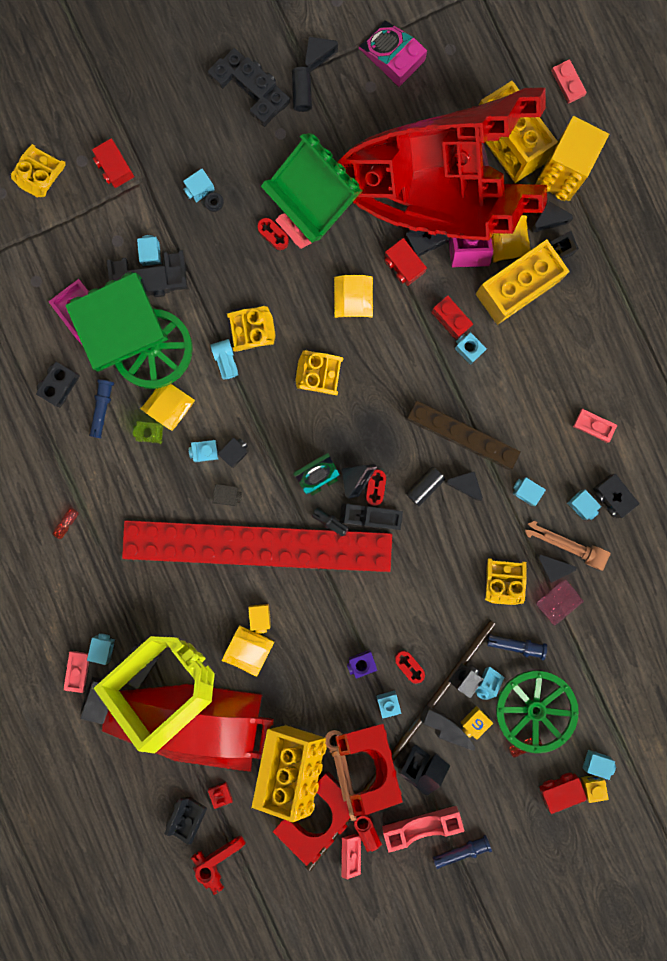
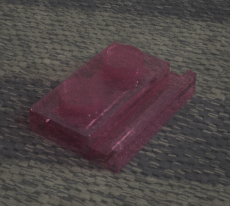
[536,579,584,626]

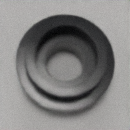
[205,192,224,212]

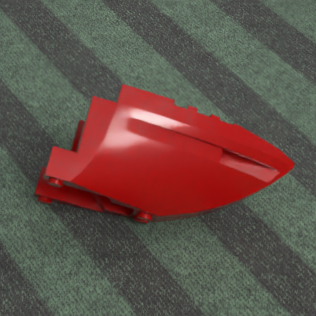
[337,88,547,241]

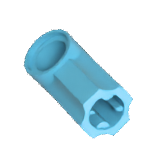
[210,339,238,380]

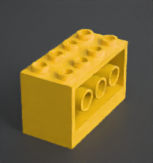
[479,81,558,183]
[536,116,609,202]
[476,240,570,325]
[252,725,326,822]

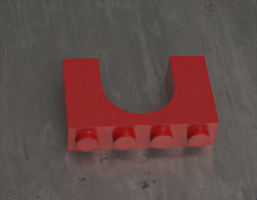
[335,724,403,816]
[273,772,357,866]

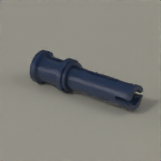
[89,379,115,438]
[487,634,547,661]
[433,834,492,869]

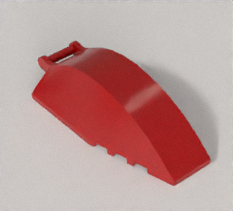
[102,684,274,772]

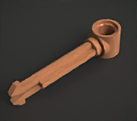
[525,521,611,571]
[325,730,357,821]

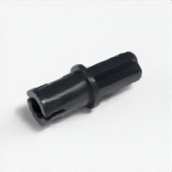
[312,507,348,536]

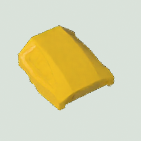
[11,144,65,197]
[491,215,531,263]
[334,275,373,318]
[227,306,276,351]
[295,350,343,395]
[140,384,195,431]
[485,559,526,605]
[222,626,275,676]

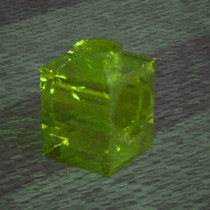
[133,421,163,444]

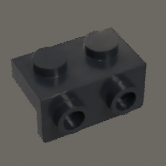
[164,797,207,845]

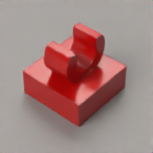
[208,782,233,809]

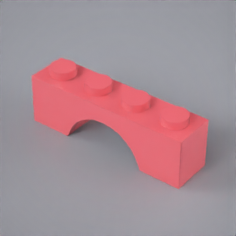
[382,806,464,852]

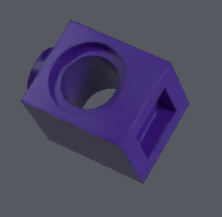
[347,650,378,678]

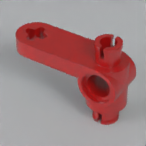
[191,835,246,895]

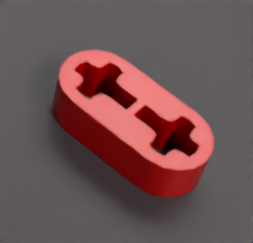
[258,218,289,250]
[366,470,386,506]
[395,650,425,684]

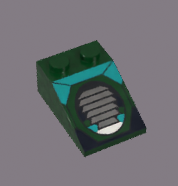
[293,453,340,496]

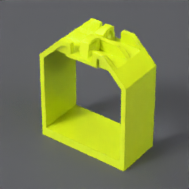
[93,636,215,753]

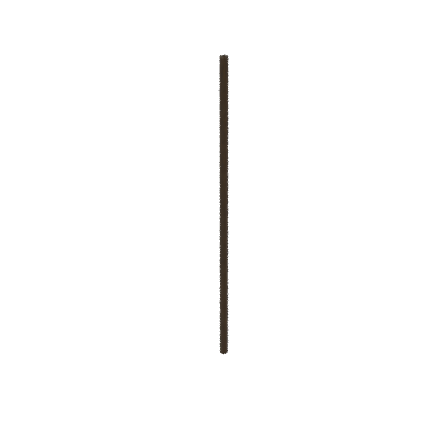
[305,620,496,871]

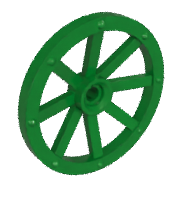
[115,309,193,389]
[496,670,579,753]

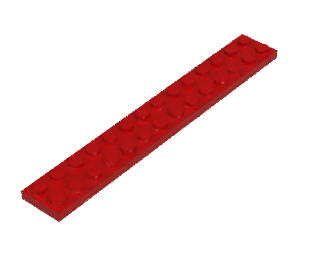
[122,521,392,572]

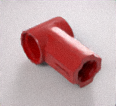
[354,814,382,852]

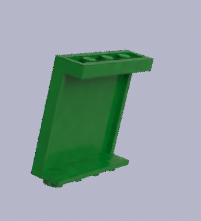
[261,133,362,243]
[65,272,169,371]

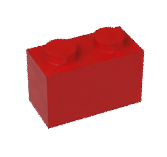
[92,138,134,188]
[384,238,427,286]
[431,296,473,340]
[539,773,587,814]

